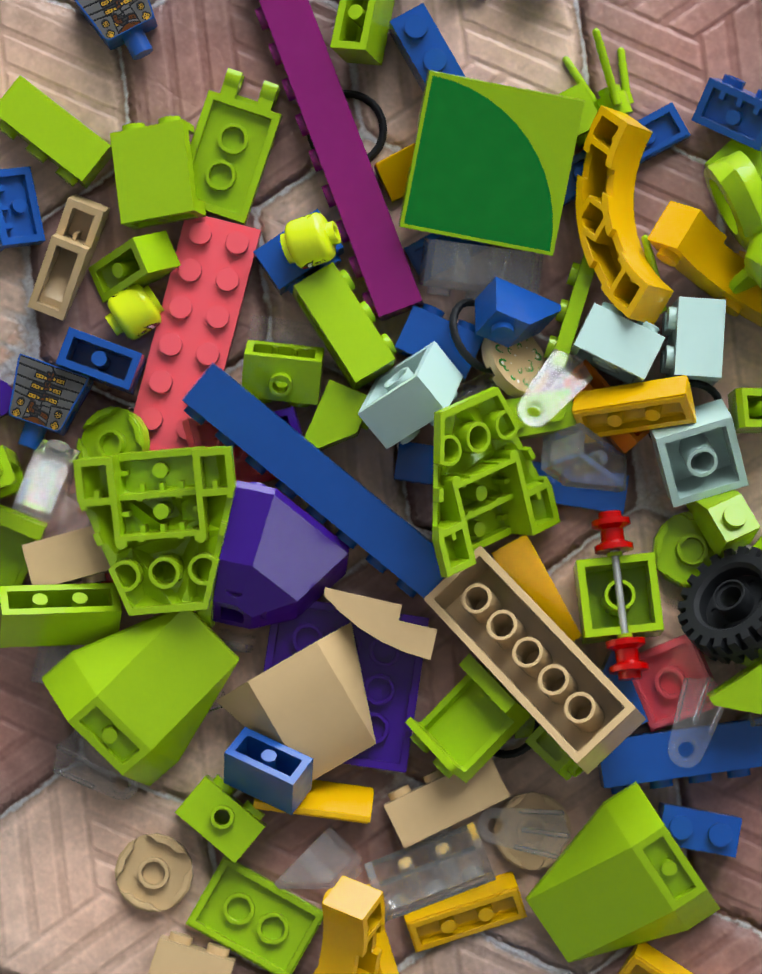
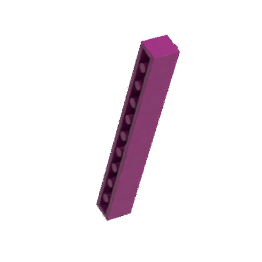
[255,0,424,322]

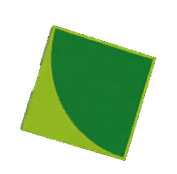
[399,70,585,256]

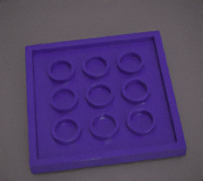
[263,601,429,773]

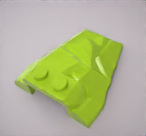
[432,387,560,578]
[73,446,237,616]

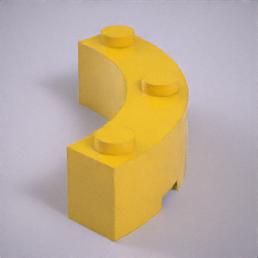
[575,105,674,324]
[648,201,762,327]
[313,875,385,974]

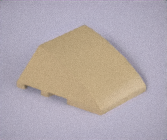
[216,622,376,781]

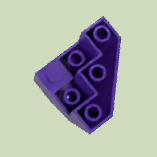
[213,480,350,629]

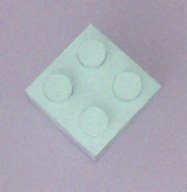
[660,296,726,386]
[569,302,665,384]
[358,341,463,449]
[649,398,749,508]

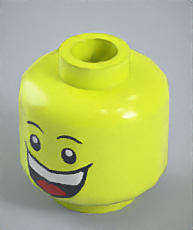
[280,212,341,269]
[105,284,164,340]

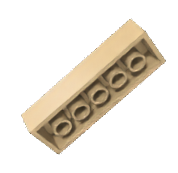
[424,545,646,774]

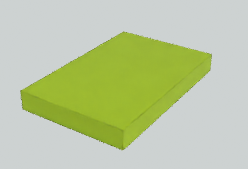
[186,855,323,974]

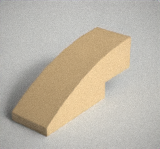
[27,194,111,321]
[324,587,437,660]

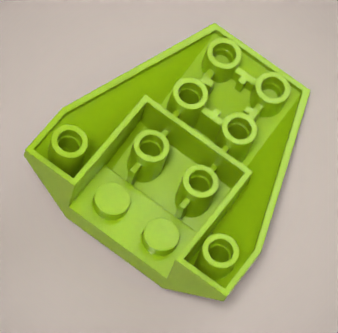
[42,611,239,786]
[525,781,720,963]

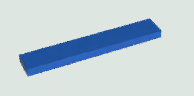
[394,442,629,515]

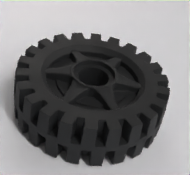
[678,546,762,664]

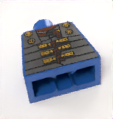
[74,0,158,60]
[9,354,94,452]

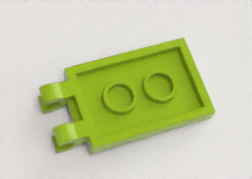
[190,68,283,225]

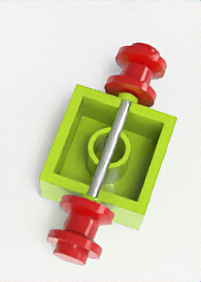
[573,510,664,681]

